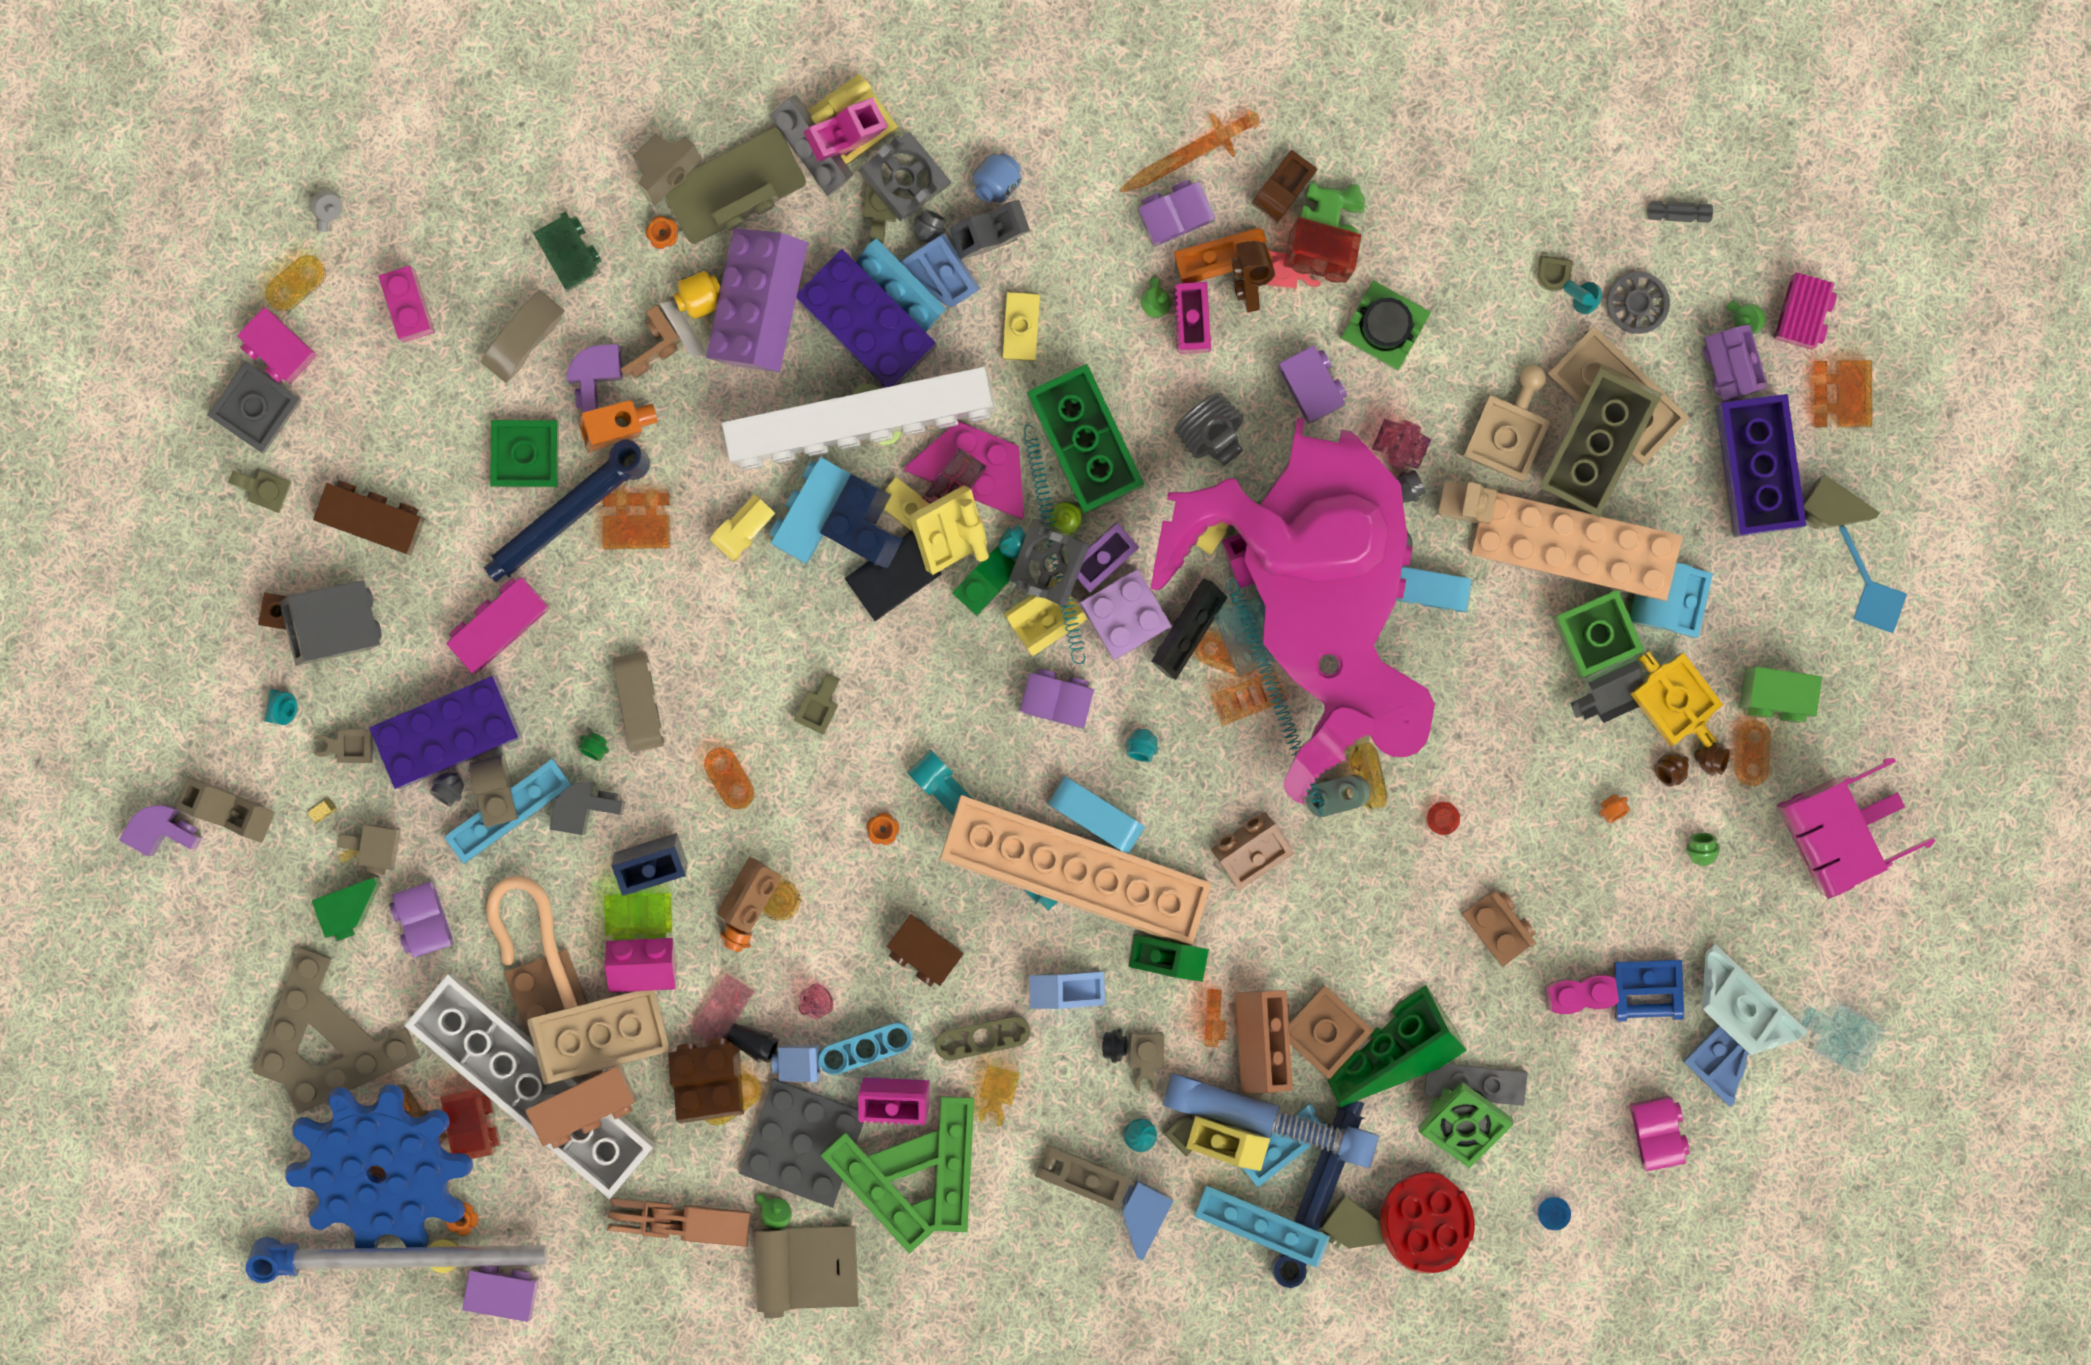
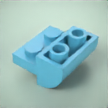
[1630,562,1713,638]

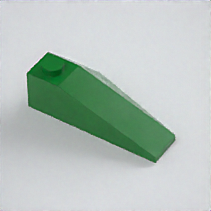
[1327,985,1467,1107]

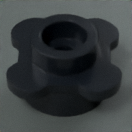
[1102,1029,1128,1063]

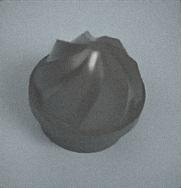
[913,209,947,243]
[1396,470,1426,503]
[429,772,464,807]

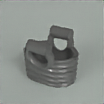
[1174,392,1243,466]

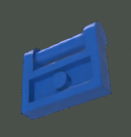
[1614,959,1684,1022]

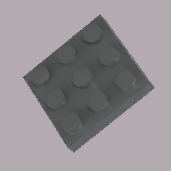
[739,1079,864,1208]

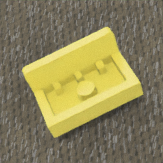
[1004,578,1087,657]

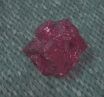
[1372,419,1431,471]

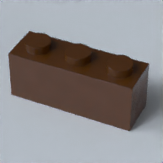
[313,480,425,556]

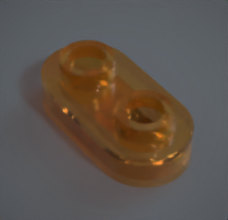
[1194,632,1259,677]
[1734,720,1771,786]
[704,747,755,809]

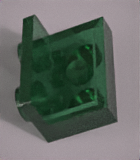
[533,211,602,292]

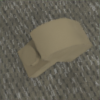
[469,755,519,828]

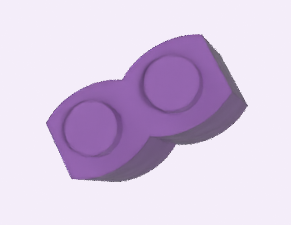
[1138,179,1215,247]
[1019,668,1094,729]
[389,882,454,958]

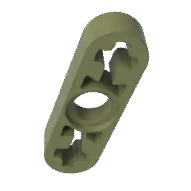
[935,1016,1030,1061]

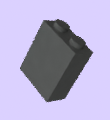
[279,580,382,666]

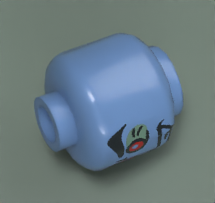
[972,153,1021,203]

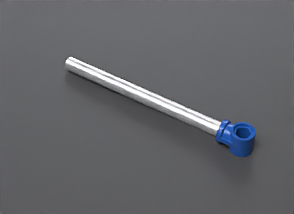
[245,1237,548,1283]

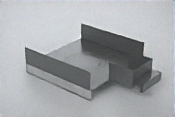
[1570,656,1643,723]

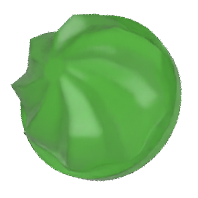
[1686,833,1720,866]

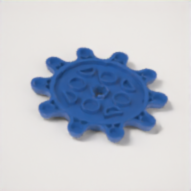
[285,1084,473,1248]

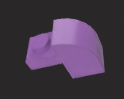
[567,344,623,413]
[119,805,203,856]

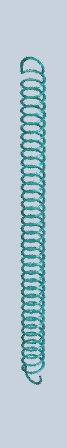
[1024,424,1086,664]
[1229,579,1324,816]

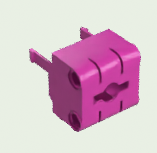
[1776,758,1935,899]

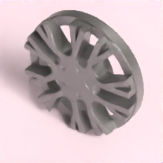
[1607,272,1670,334]

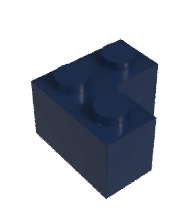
[820,474,903,568]

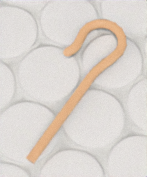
[486,875,602,1078]

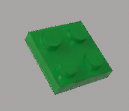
[490,420,559,488]

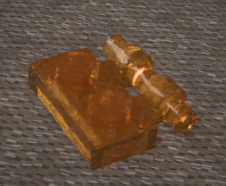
[1811,360,1873,428]
[603,489,671,550]

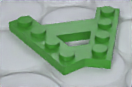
[819,1096,974,1254]

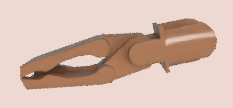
[606,1198,752,1247]

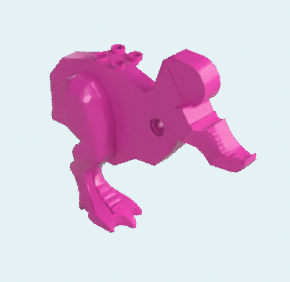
[1150,417,1435,804]

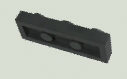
[1151,578,1228,680]

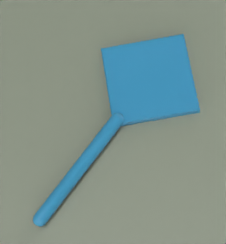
[1840,526,1907,633]

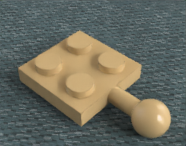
[1463,365,1551,483]

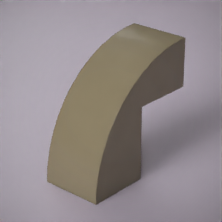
[481,289,565,383]
[175,776,275,843]

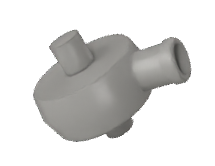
[310,190,342,232]

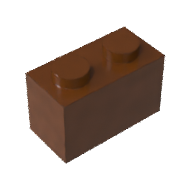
[886,914,964,987]

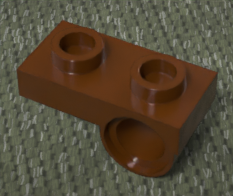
[1251,149,1318,224]
[1232,241,1275,313]

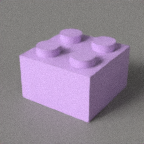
[1080,569,1172,661]

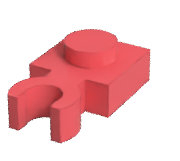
[1265,251,1323,289]

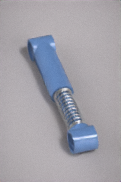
[1162,1073,1380,1168]

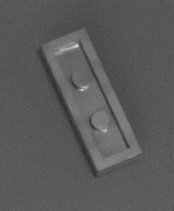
[770,95,854,196]

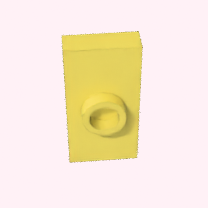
[1003,292,1040,361]
[884,477,931,534]

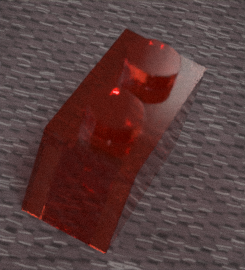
[1283,217,1362,283]
[440,1088,500,1159]

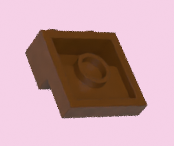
[668,1038,744,1124]

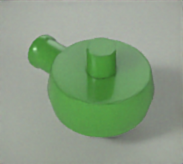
[1140,277,1171,318]
[1727,300,1765,334]
[755,1193,792,1229]

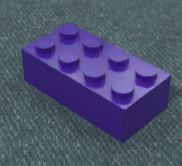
[796,249,937,388]
[1715,394,1807,537]
[369,676,523,789]

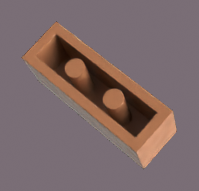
[1235,990,1293,1093]
[525,1064,638,1149]

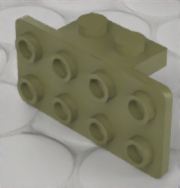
[665,127,806,244]

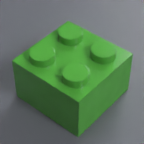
[1552,590,1644,678]
[1739,667,1822,723]

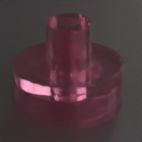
[798,983,834,1019]

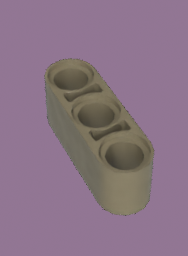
[613,651,664,752]

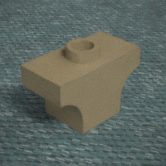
[632,133,702,206]

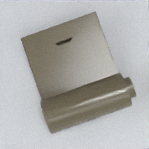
[754,1226,859,1318]

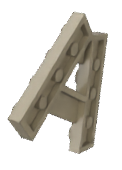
[253,947,421,1114]

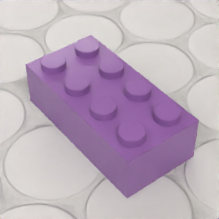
[706,228,808,372]

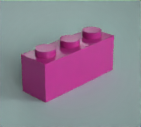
[446,577,551,674]

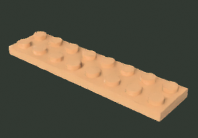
[939,795,1212,946]

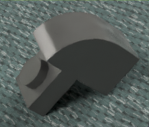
[949,200,1030,259]
[549,782,625,835]

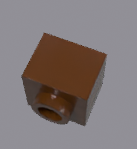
[258,592,288,630]

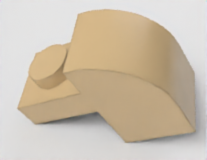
[1438,481,1497,524]

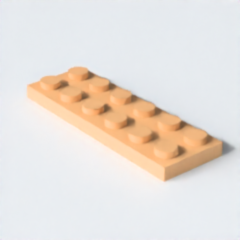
[1471,492,1683,602]

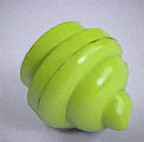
[1049,502,1082,535]

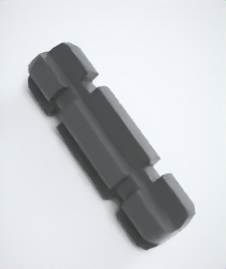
[1647,201,1713,223]

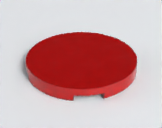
[1380,1172,1475,1274]

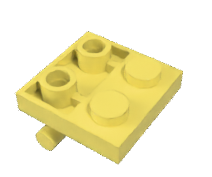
[808,73,898,165]
[909,485,989,575]

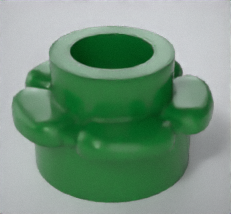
[577,732,609,761]

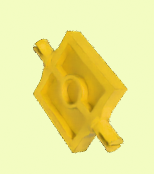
[1630,650,1723,748]

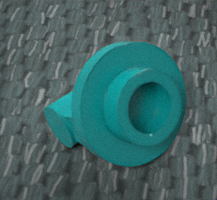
[1563,280,1602,315]
[264,689,298,725]

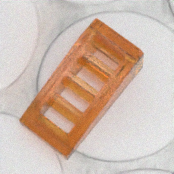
[1210,670,1287,727]

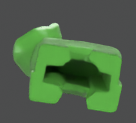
[1299,182,1366,239]

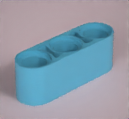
[1396,567,1472,613]
[1047,776,1146,854]
[819,1022,913,1075]

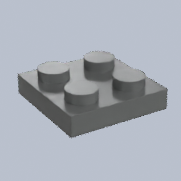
[207,361,302,454]

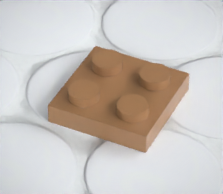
[504,949,588,1035]
[1289,985,1374,1079]

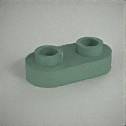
[1306,774,1371,817]

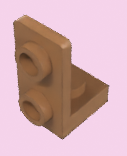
[620,305,681,378]

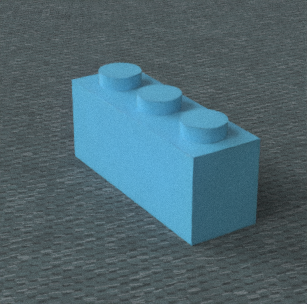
[769,457,851,565]

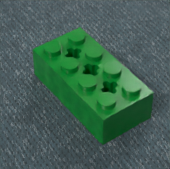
[1027,364,1144,515]

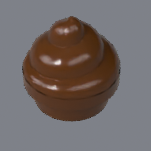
[1694,742,1730,776]
[1655,753,1689,787]

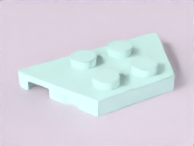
[1702,944,1808,1055]

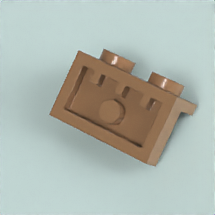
[1211,812,1294,891]
[716,856,782,934]
[1462,890,1537,967]

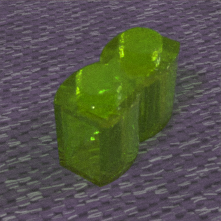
[604,893,673,941]

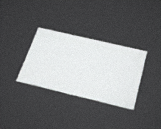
[660,300,707,358]

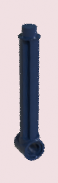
[483,440,650,582]
[1271,1101,1365,1288]

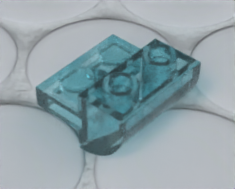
[1213,596,1277,676]

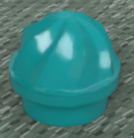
[999,525,1026,559]
[1126,729,1159,762]
[1124,1118,1157,1152]

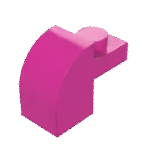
[803,97,888,162]

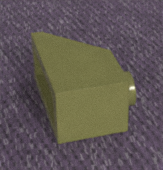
[1803,475,1880,530]
[1320,1194,1384,1249]

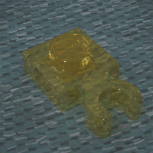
[979,1064,1020,1127]

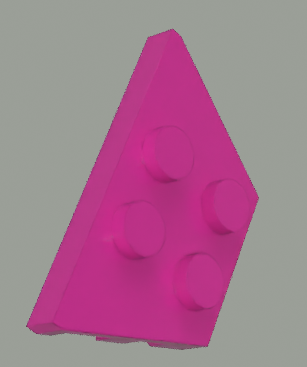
[904,421,1024,520]

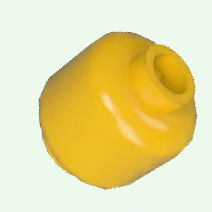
[673,270,721,319]

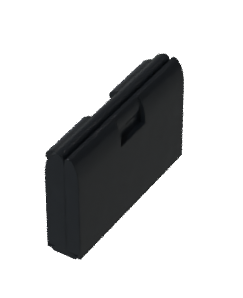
[844,531,942,621]

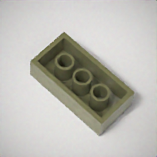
[1540,364,1663,517]

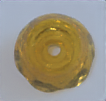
[763,879,801,921]

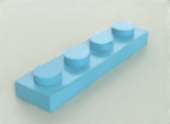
[444,759,572,864]
[1194,1185,1331,1268]

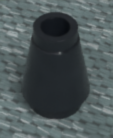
[727,1023,779,1063]

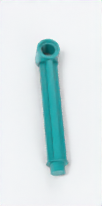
[907,749,1058,911]

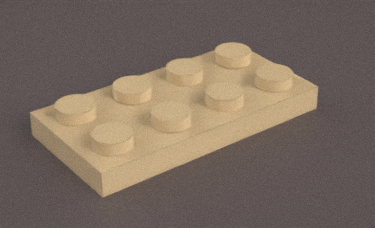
[1547,326,1690,466]
[527,990,671,1085]

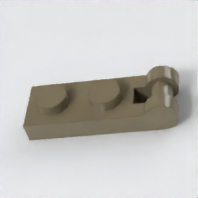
[1035,1144,1132,1210]

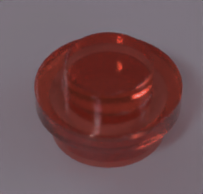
[1427,802,1460,835]

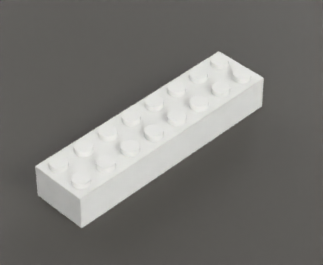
[722,367,997,470]
[405,973,656,1199]

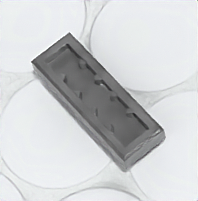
[1424,1064,1528,1106]

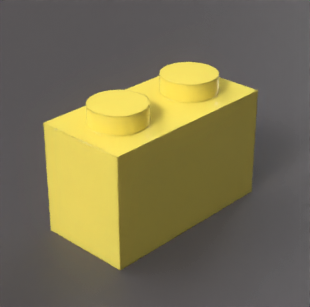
[1186,1116,1270,1171]

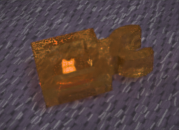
[1204,989,1226,1048]

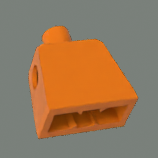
[578,400,658,453]

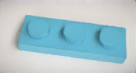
[856,238,946,332]

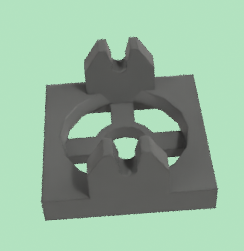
[858,131,951,222]
[1009,519,1090,606]

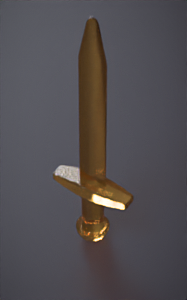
[1120,110,1260,193]

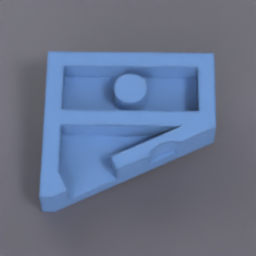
[900,233,980,308]
[1683,1025,1749,1107]

